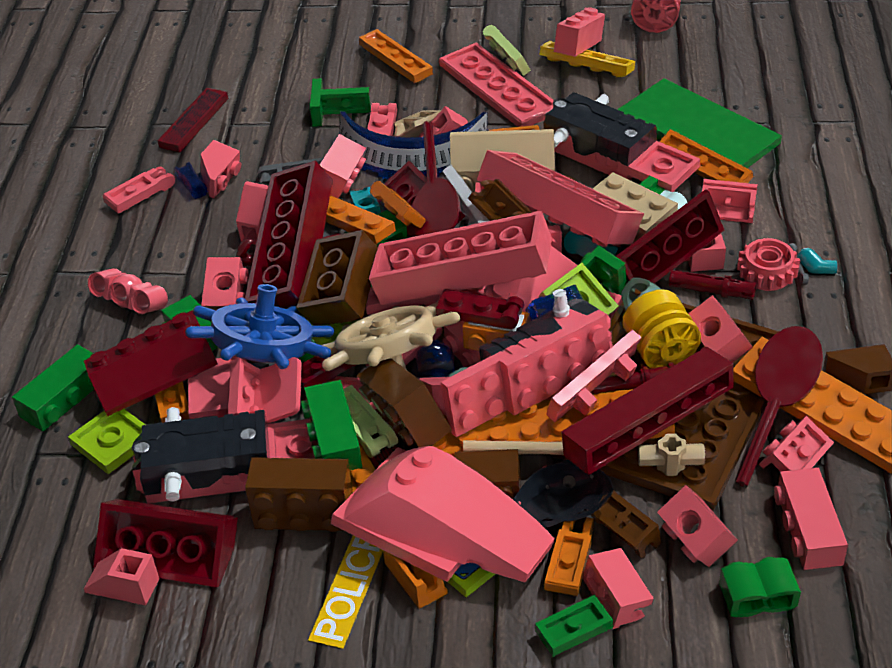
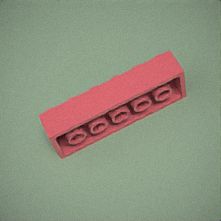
[476,150,644,247]
[369,210,552,305]

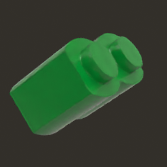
[719,557,801,617]

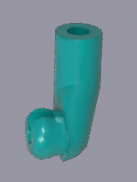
[798,248,838,274]

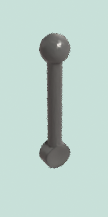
[788,243,809,285]

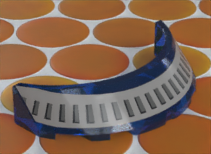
[339,111,488,179]

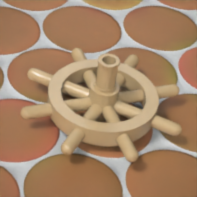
[315,301,460,371]

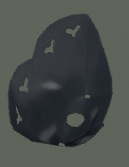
[513,460,613,527]

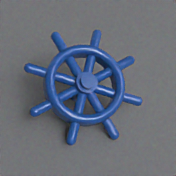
[185,284,334,369]

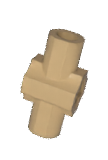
[638,434,705,476]

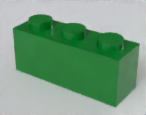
[12,344,94,431]
[301,380,362,471]

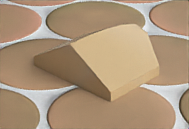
[394,110,441,140]

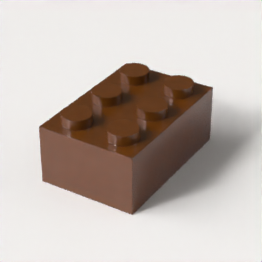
[296,230,378,326]
[357,358,452,448]
[245,457,353,532]

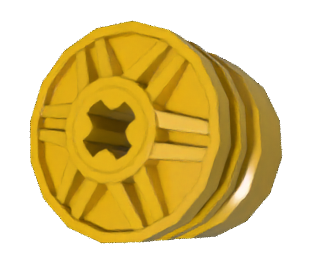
[623,290,701,368]

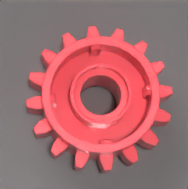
[737,238,800,291]

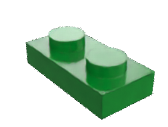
[535,595,613,657]

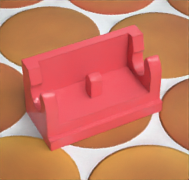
[702,179,758,223]
[582,548,654,629]

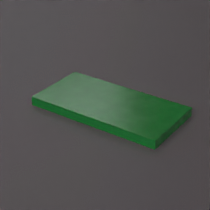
[617,78,782,168]

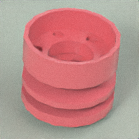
[631,0,681,33]

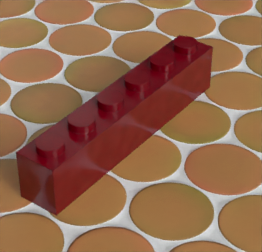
[561,347,734,475]

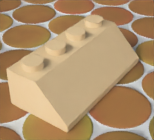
[450,129,555,192]

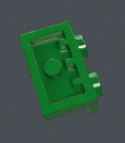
[580,245,626,295]

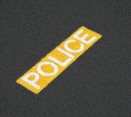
[308,535,383,649]

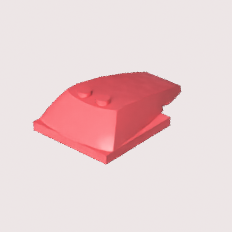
[331,446,555,582]

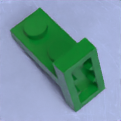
[310,78,371,126]

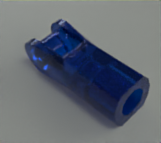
[174,162,207,199]

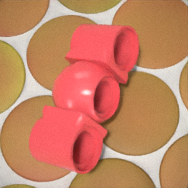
[88,268,168,315]

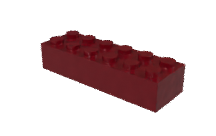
[245,160,333,312]

